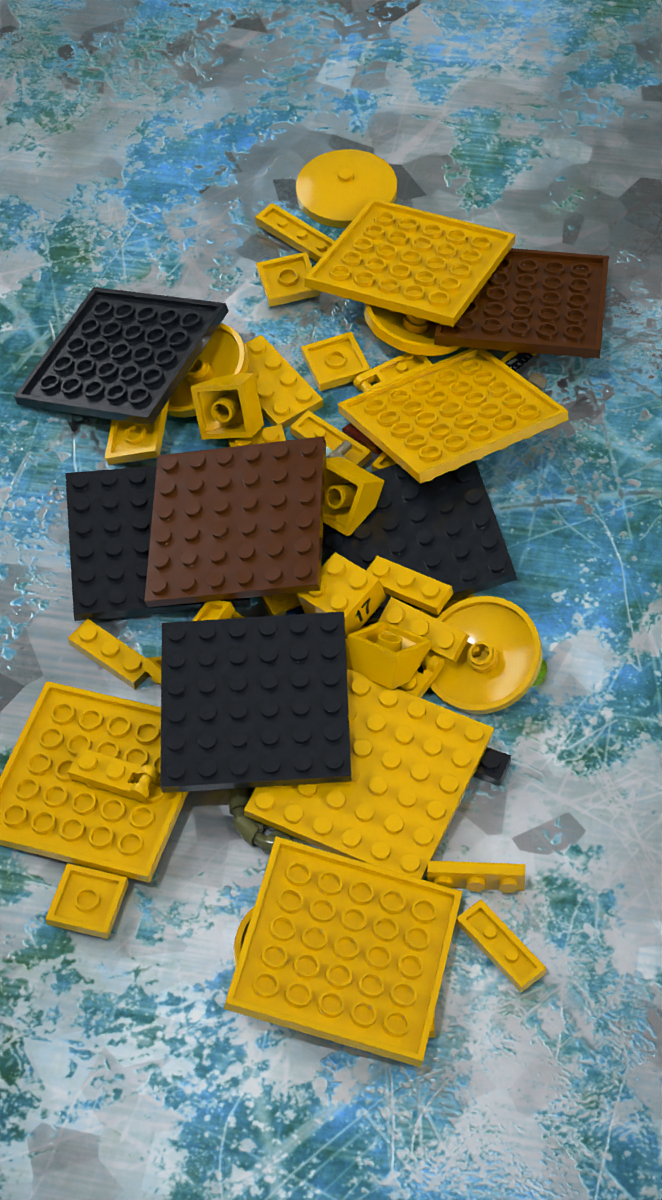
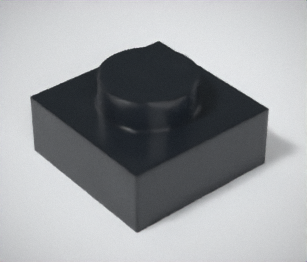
[473,747,511,786]

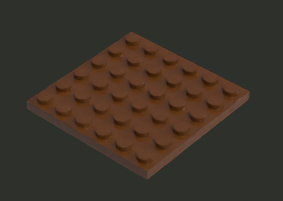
[434,248,609,359]
[144,436,326,607]

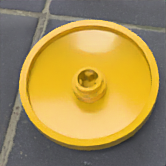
[296,149,397,228]
[364,304,460,356]
[167,323,249,417]
[422,596,543,714]

